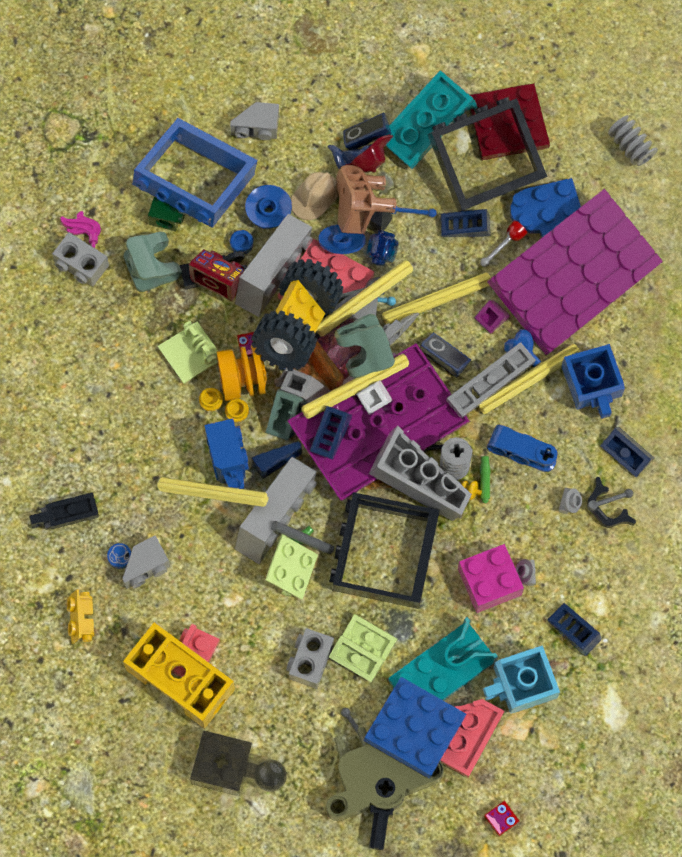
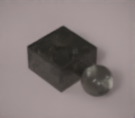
[190,730,287,797]

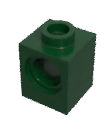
[148,197,185,232]

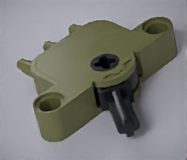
[326,727,444,850]

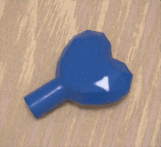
[504,330,541,367]

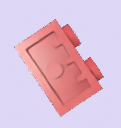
[171,624,220,677]

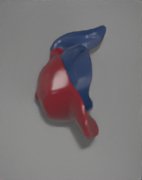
[327,134,394,173]

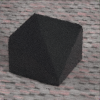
[367,212,392,236]

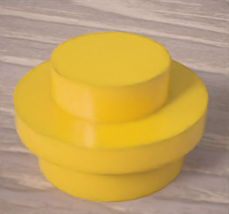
[199,388,223,411]
[225,399,249,423]

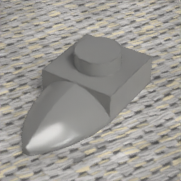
[383,312,419,346]

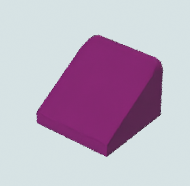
[474,300,510,334]

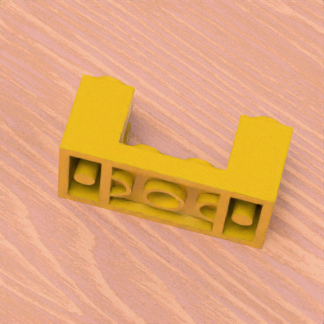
[123,622,235,729]

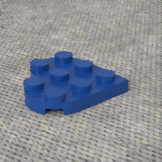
[510,178,581,238]

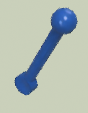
[391,206,437,218]

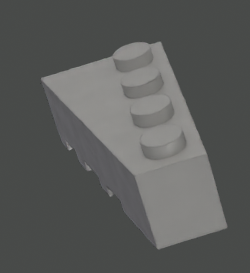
[235,214,313,317]
[369,426,472,521]
[235,457,317,564]

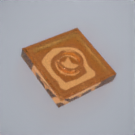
[309,341,343,391]

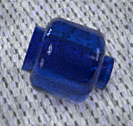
[366,230,399,266]

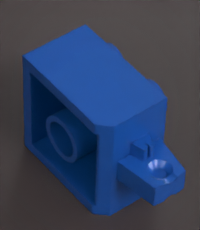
[561,344,625,419]
[204,418,249,489]

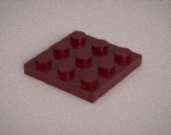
[470,83,550,161]

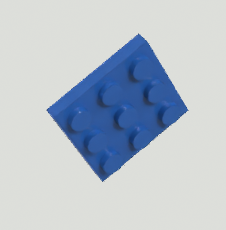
[363,677,467,779]

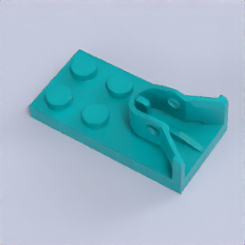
[386,70,477,169]
[388,617,498,701]

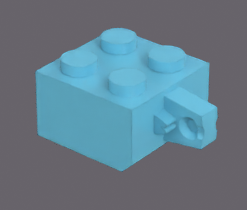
[483,645,560,714]

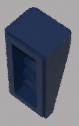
[441,209,491,237]
[310,406,352,460]
[251,441,302,479]
[547,603,602,656]

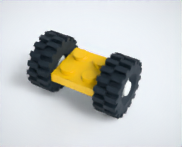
[251,259,344,371]

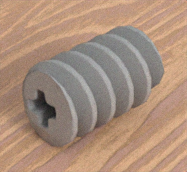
[608,115,658,166]
[440,437,473,480]

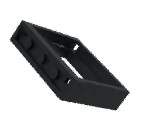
[427,97,548,212]
[329,492,440,609]

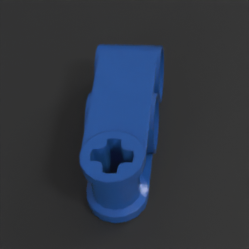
[487,425,558,472]

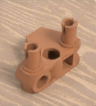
[336,165,396,234]

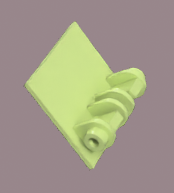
[158,321,218,384]
[265,534,318,600]

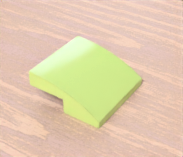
[329,614,398,682]

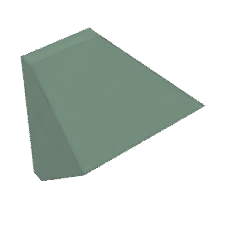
[266,389,308,440]

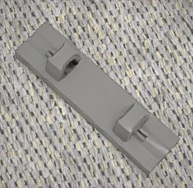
[446,342,536,419]

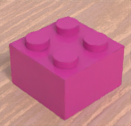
[458,544,524,613]

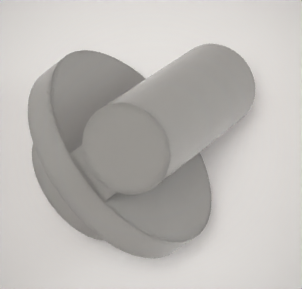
[559,488,582,514]
[515,559,536,586]

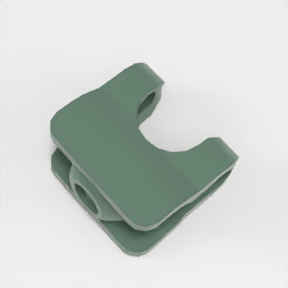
[123,232,182,292]
[334,314,395,378]

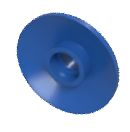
[245,185,292,229]
[319,225,365,254]

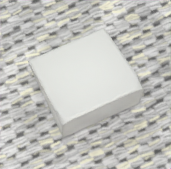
[357,380,392,414]

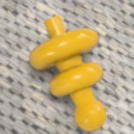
[461,480,482,500]

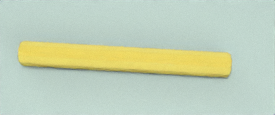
[316,260,413,337]
[382,273,491,324]
[478,344,580,414]
[302,354,409,419]
[157,477,269,507]

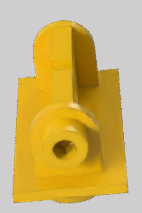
[67,589,94,644]

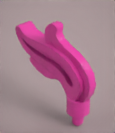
[60,211,101,248]

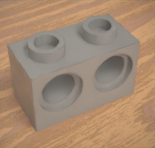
[52,232,109,287]
[286,628,334,689]

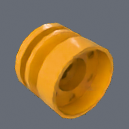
[216,345,267,401]

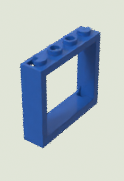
[132,118,257,228]

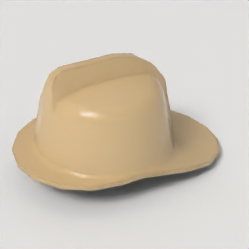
[291,172,339,220]

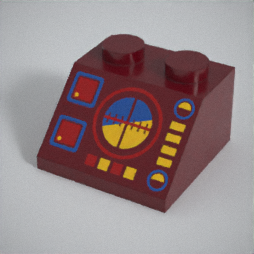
[189,249,245,302]

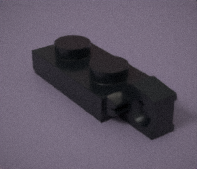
[29,492,99,530]

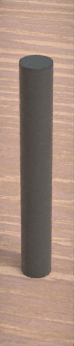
[271,521,334,554]

